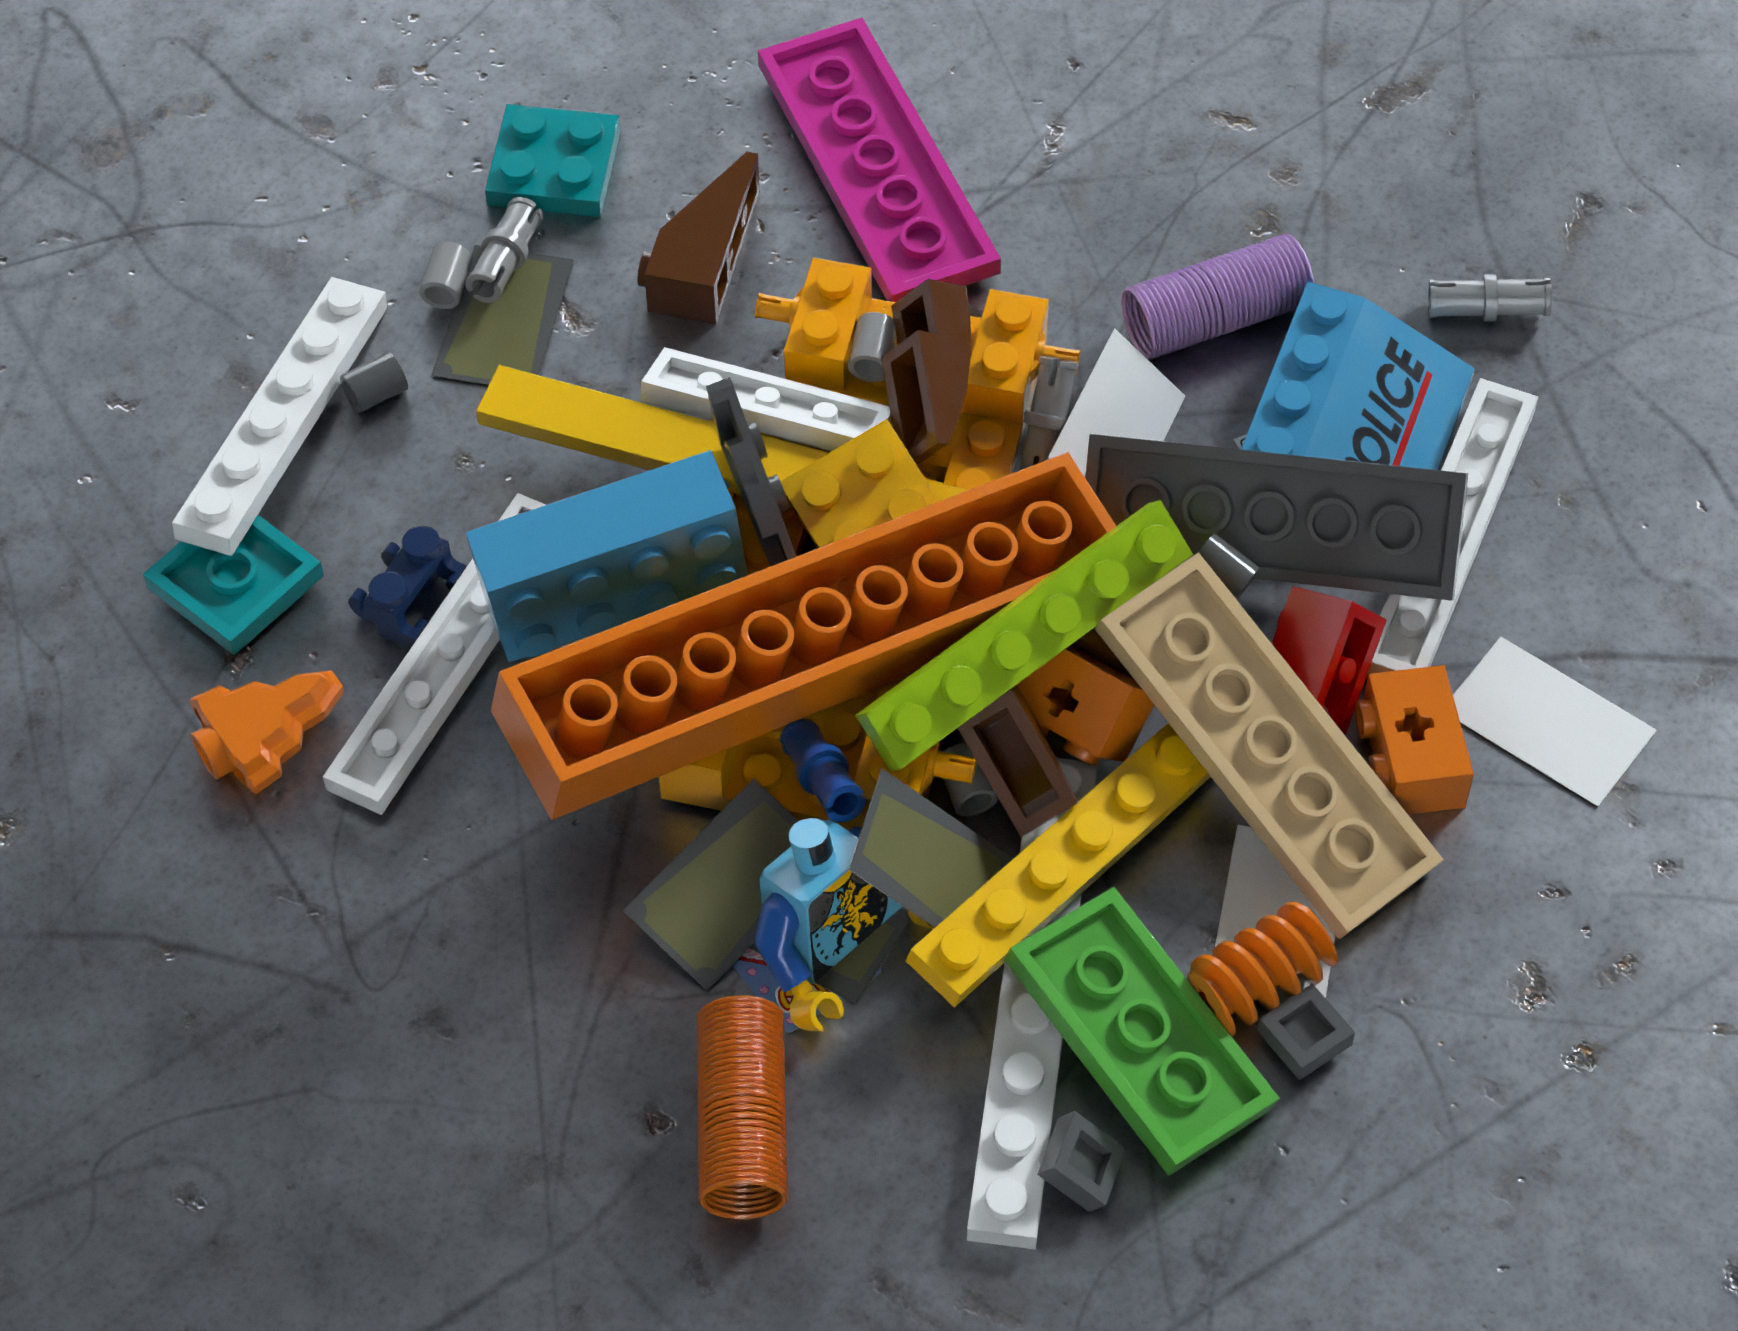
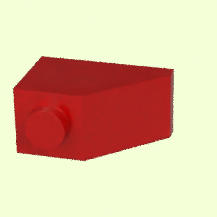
[1271,586,1387,735]

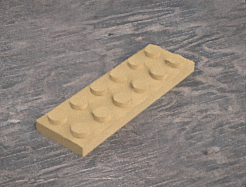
[1095,552,1444,940]

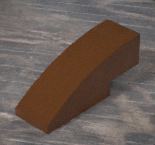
[881,279,971,465]
[958,685,1079,837]

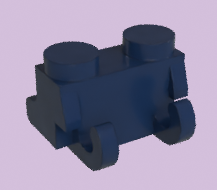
[348,526,467,649]

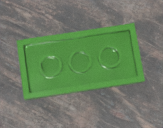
[1004,887,1280,1176]

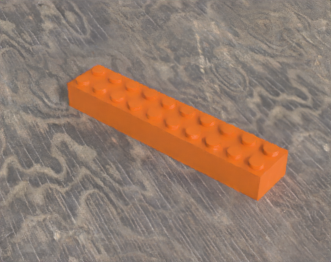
[491,452,1116,820]

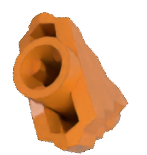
[190,670,344,795]

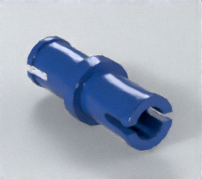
[780,718,866,823]

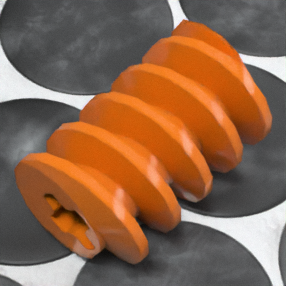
[1187,902,1339,1037]

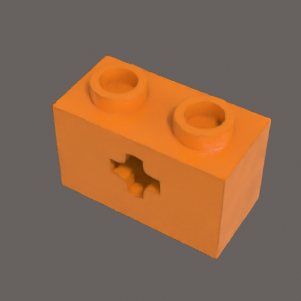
[1017,646,1154,766]
[1355,665,1474,815]

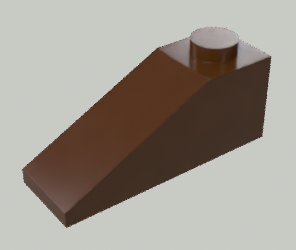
[637,151,760,324]

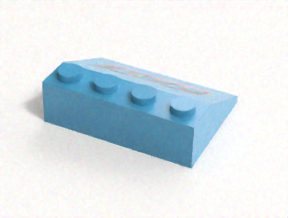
[1241,281,1475,470]

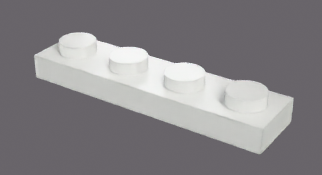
[641,347,893,451]

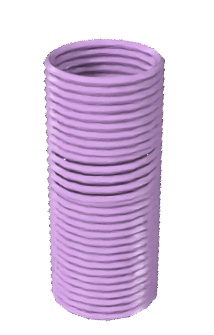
[1121,233,1314,360]

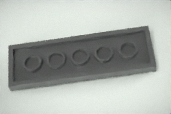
[1085,434,1469,601]

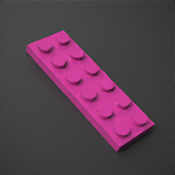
[758,17,1001,302]

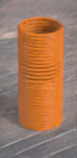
[697,995,788,1219]

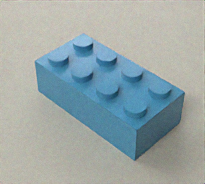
[465,450,748,663]

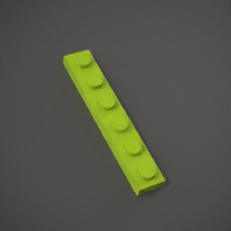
[855,500,1193,771]

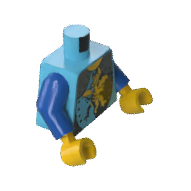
[754,818,935,1032]

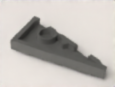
[706,377,797,567]

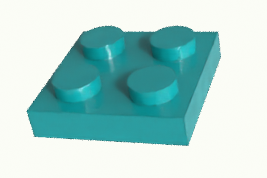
[485,104,621,217]
[143,515,324,655]

